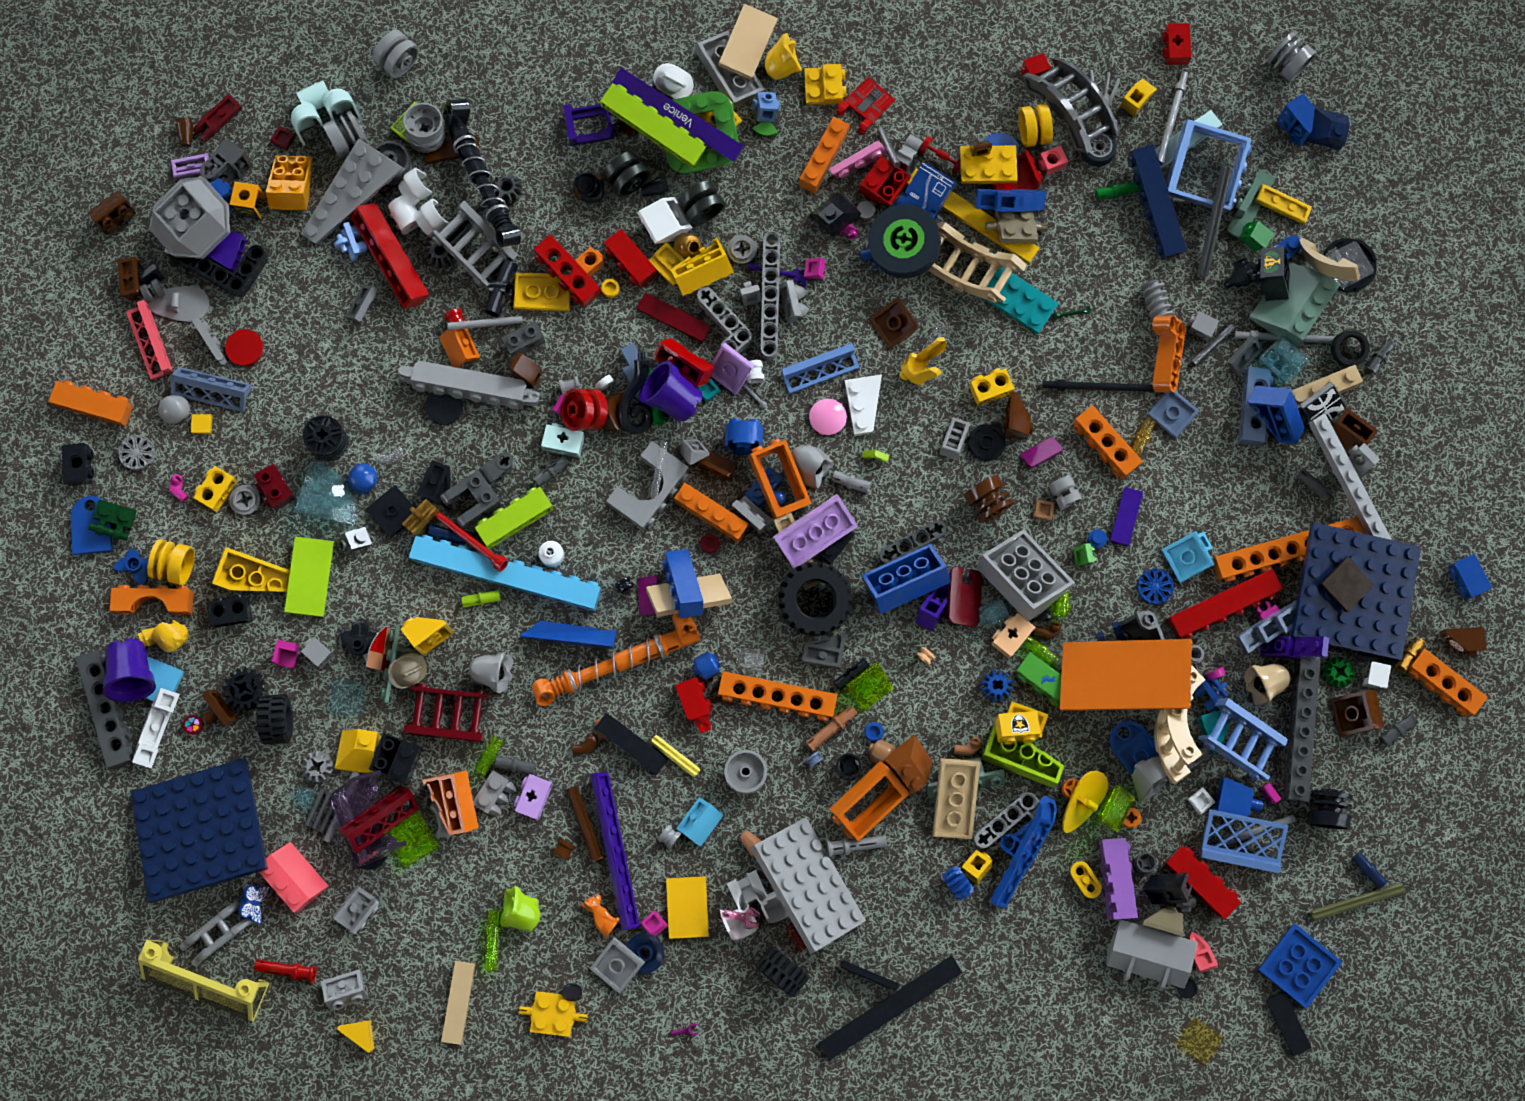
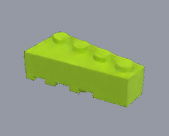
[981,723,1064,789]

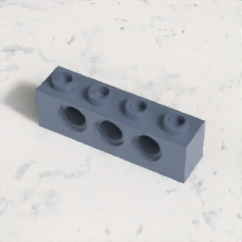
[1238,367,1274,447]

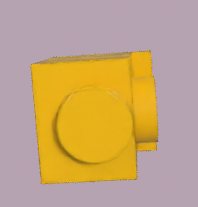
[962,849,993,885]

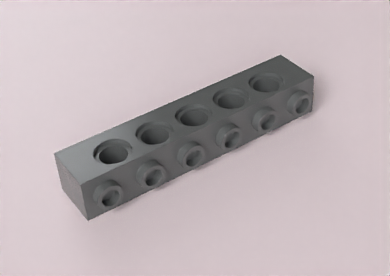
[76,649,135,769]

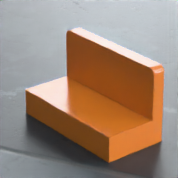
[439,329,480,368]

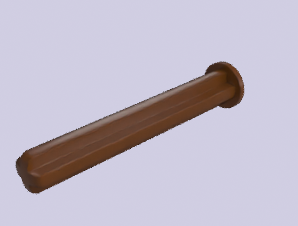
[567,786,606,864]

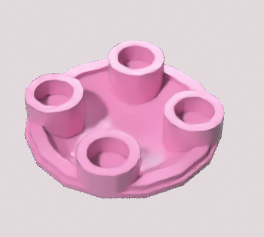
[809,399,847,435]

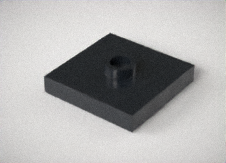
[366,485,416,538]

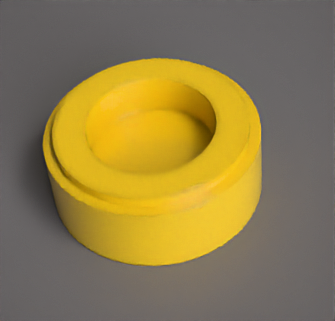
[601,279,620,298]

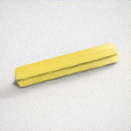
[650,735,700,777]

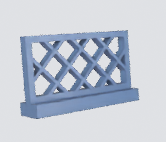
[1198,809,1288,873]

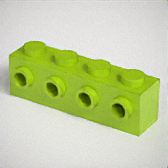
[475,487,554,550]

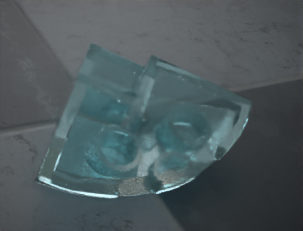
[295,460,357,526]

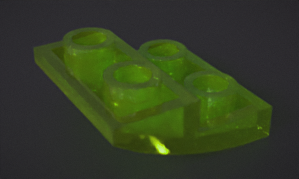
[386,811,440,868]

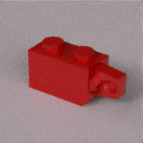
[675,677,713,734]

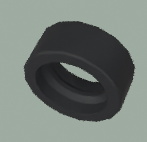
[1331,330,1370,366]

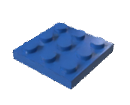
[1257,923,1342,1009]

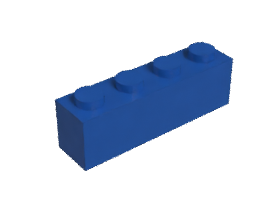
[662,549,704,618]

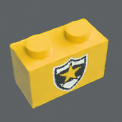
[995,711,1041,744]

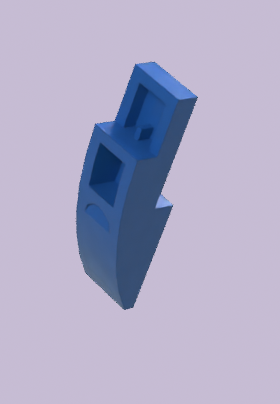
[974,189,1046,212]

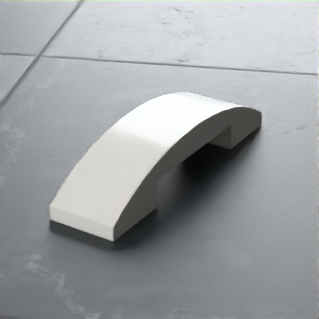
[132,688,180,768]

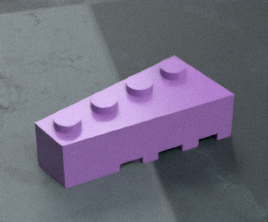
[1099,838,1138,920]

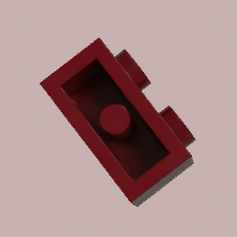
[253,463,296,510]

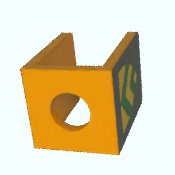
[229,182,266,220]

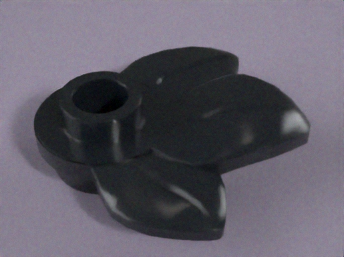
[340,619,379,656]

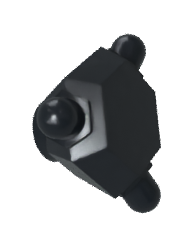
[1224,258,1261,288]

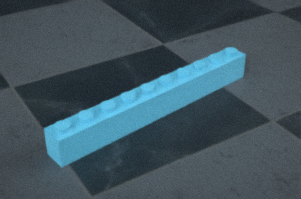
[409,534,602,612]

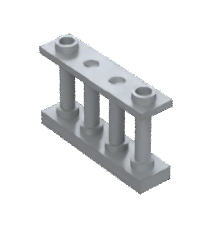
[431,201,518,288]

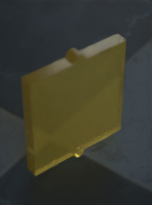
[1176,1016,1224,1065]

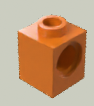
[575,247,604,277]

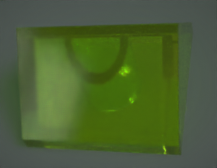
[845,661,894,711]
[1094,785,1135,833]

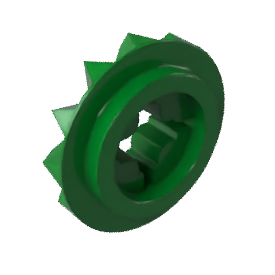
[1323,657,1355,688]

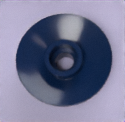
[626,933,664,973]

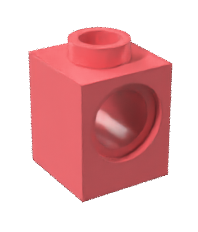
[1037,145,1068,176]

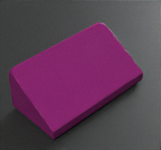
[1020,436,1063,470]
[638,576,658,616]

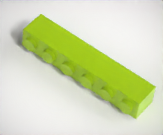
[600,83,706,169]

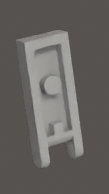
[192,317,228,365]

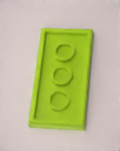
[284,536,334,618]

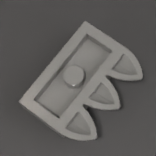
[473,770,516,816]

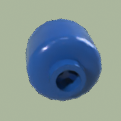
[691,652,722,680]

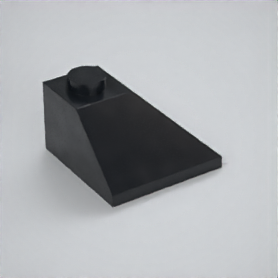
[809,192,861,237]

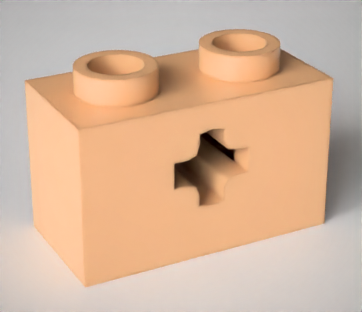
[991,612,1035,659]

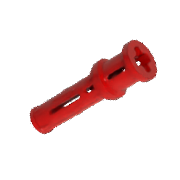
[254,959,317,984]

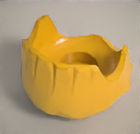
[151,620,189,652]

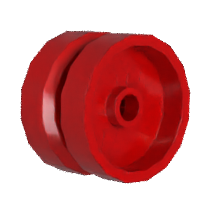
[561,389,608,431]

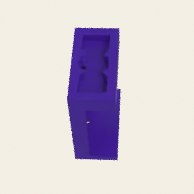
[563,104,616,146]

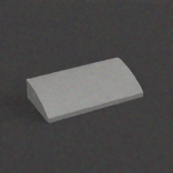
[695,31,765,109]

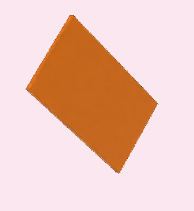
[1059,639,1193,711]

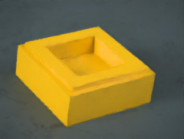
[191,414,213,434]

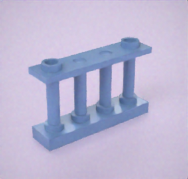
[1198,698,1288,781]

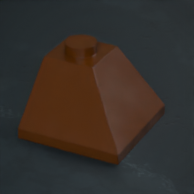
[1004,391,1033,440]

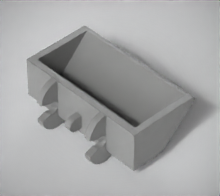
[1107,919,1198,992]

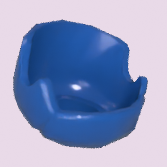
[348,463,377,494]

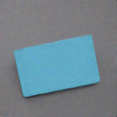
[676,797,723,846]

